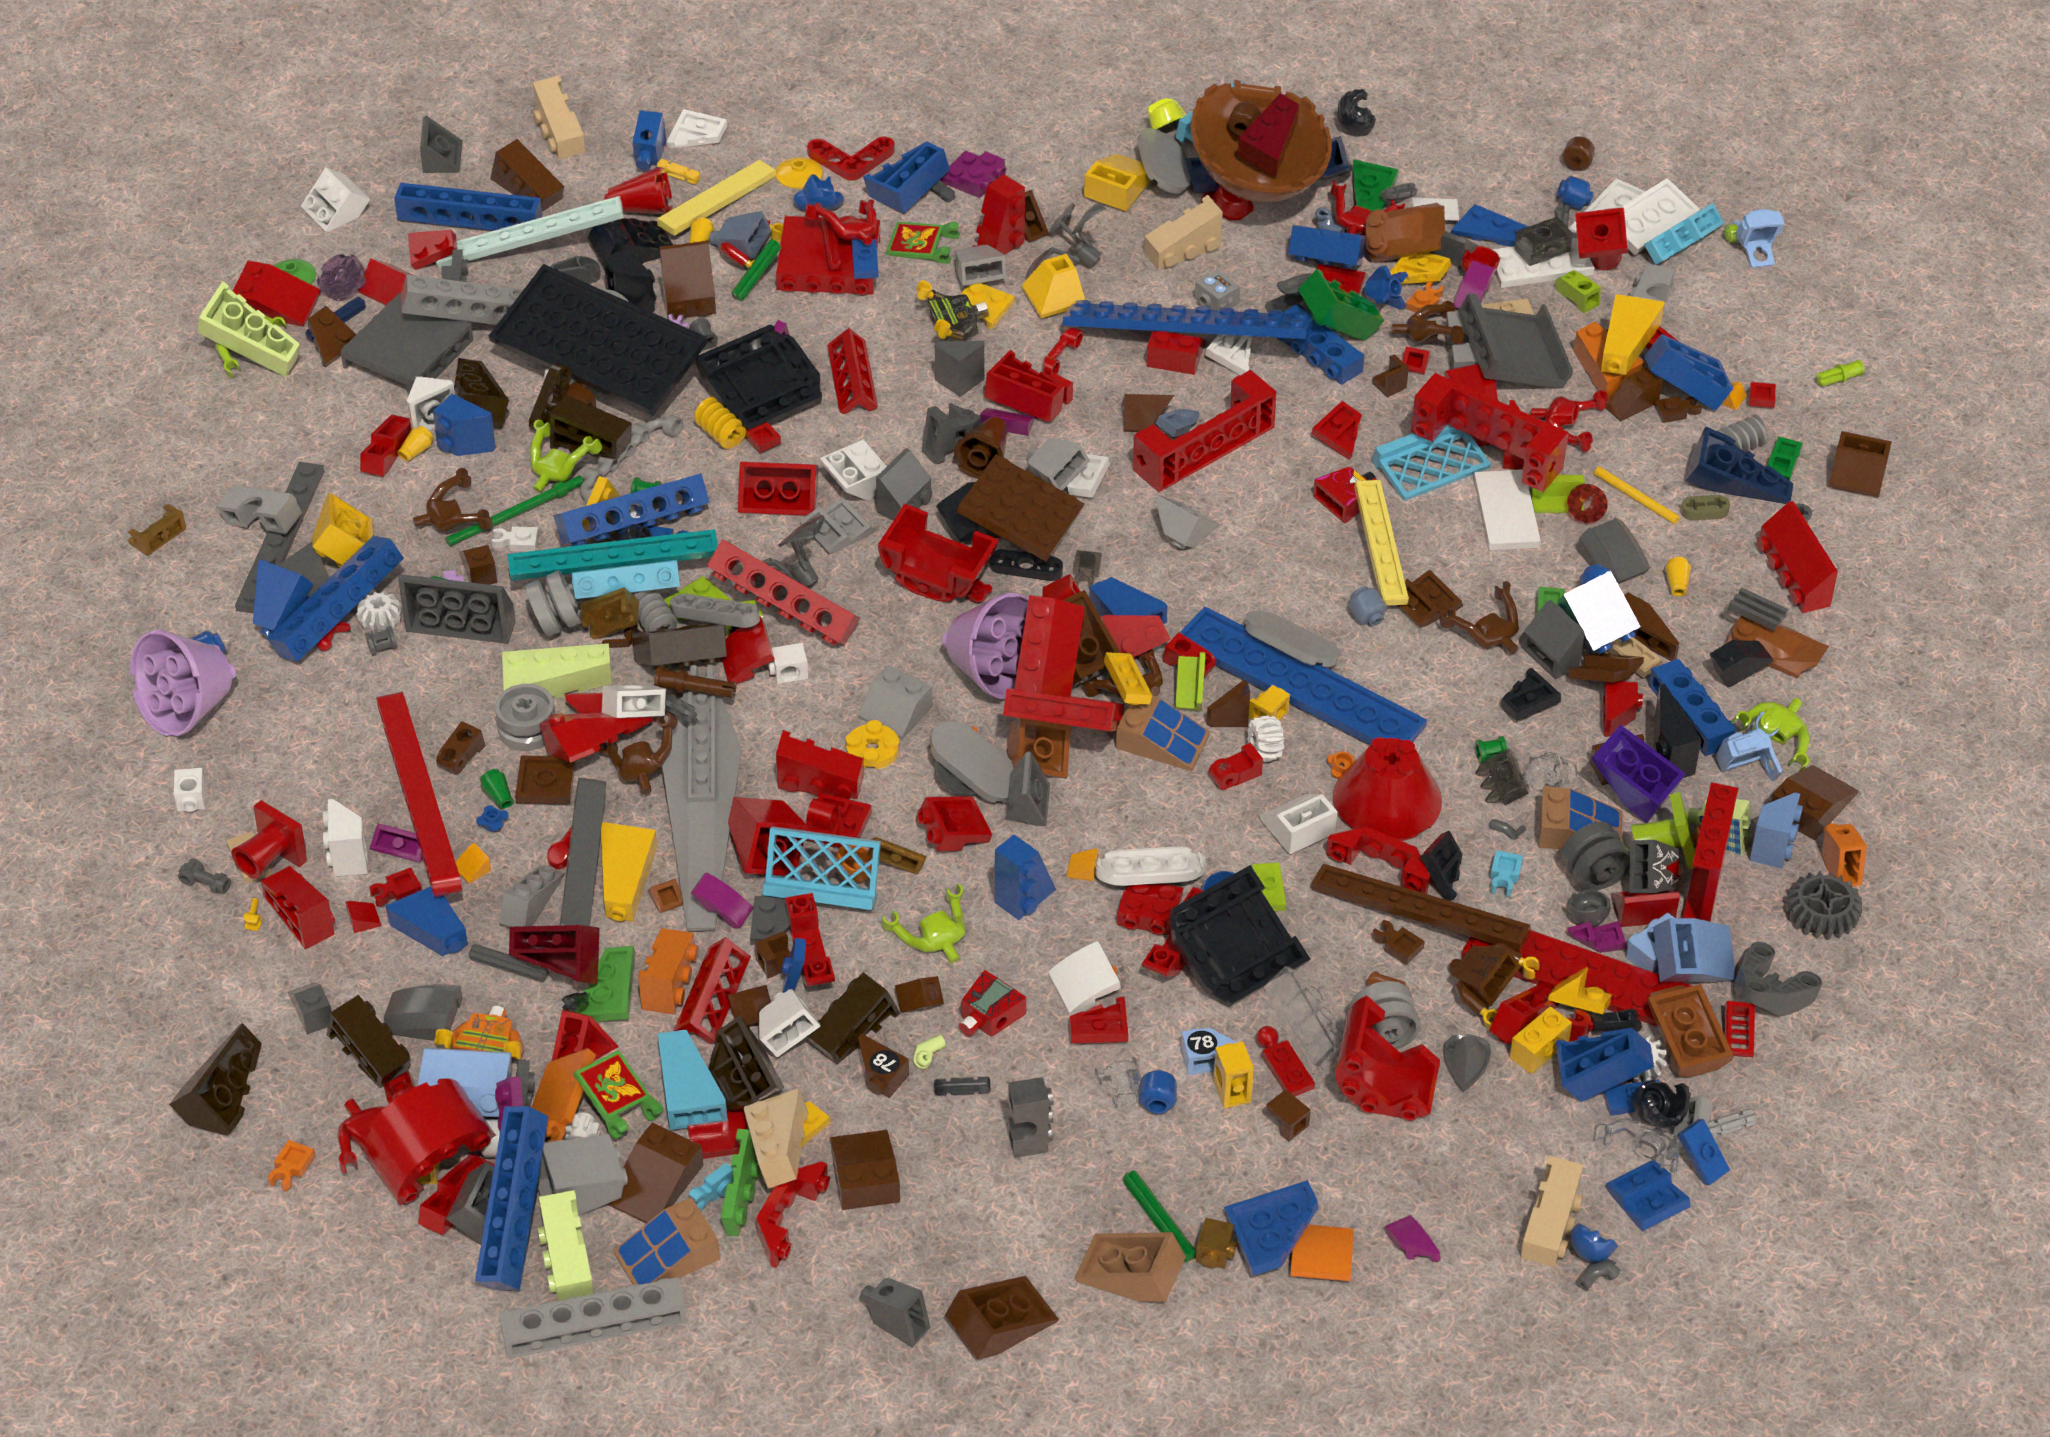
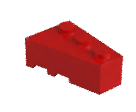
[984,350,1064,422]

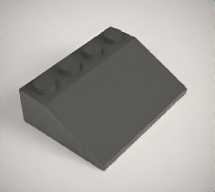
[398,574,516,644]

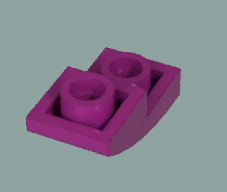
[1453,261,1496,309]
[690,872,753,929]

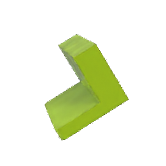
[1531,475,1585,514]
[1175,652,1205,711]

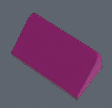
[980,408,1035,436]
[369,823,423,863]

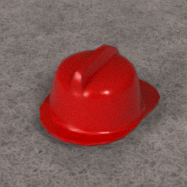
[1201,186,1254,221]

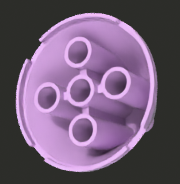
[942,593,1029,699]
[130,630,236,736]

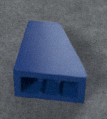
[253,559,313,638]
[1089,577,1168,624]
[386,886,468,956]

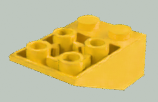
[1084,154,1151,211]

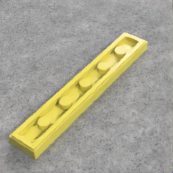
[657,160,776,236]
[1354,480,1409,605]

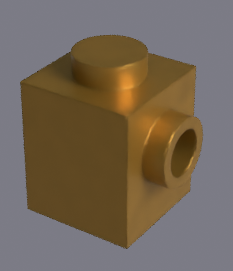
[1196,1217,1237,1269]

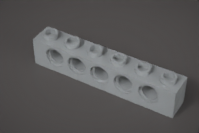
[401,274,524,325]
[499,1277,687,1359]

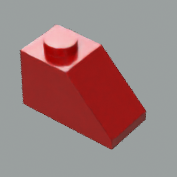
[1603,681,1643,737]

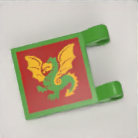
[886,221,960,264]
[573,1050,663,1139]

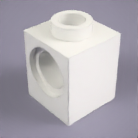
[767,643,808,684]
[174,768,206,812]

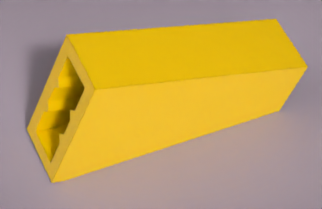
[1601,294,1665,375]
[601,822,657,922]

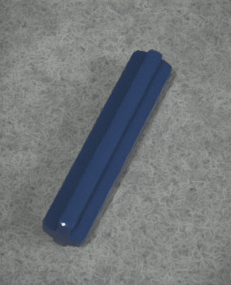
[305,296,366,343]

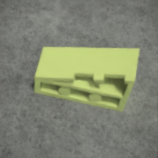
[537,1190,594,1301]

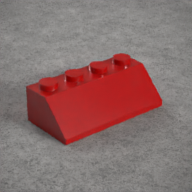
[1757,501,1838,613]
[1014,595,1085,698]

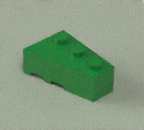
[1298,269,1384,341]

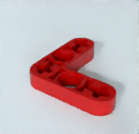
[807,136,895,181]

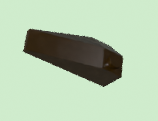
[454,358,509,427]

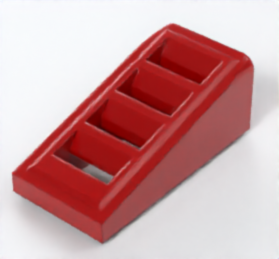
[1723,1001,1755,1058]

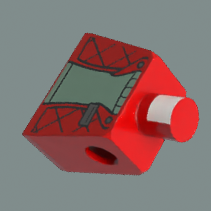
[959,970,1026,1037]

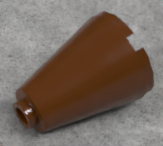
[954,417,1008,479]

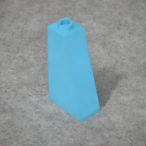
[658,1030,728,1130]

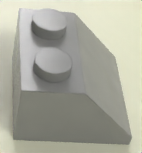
[858,665,933,740]

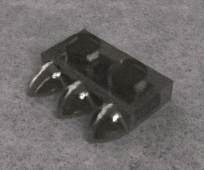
[1475,748,1529,805]

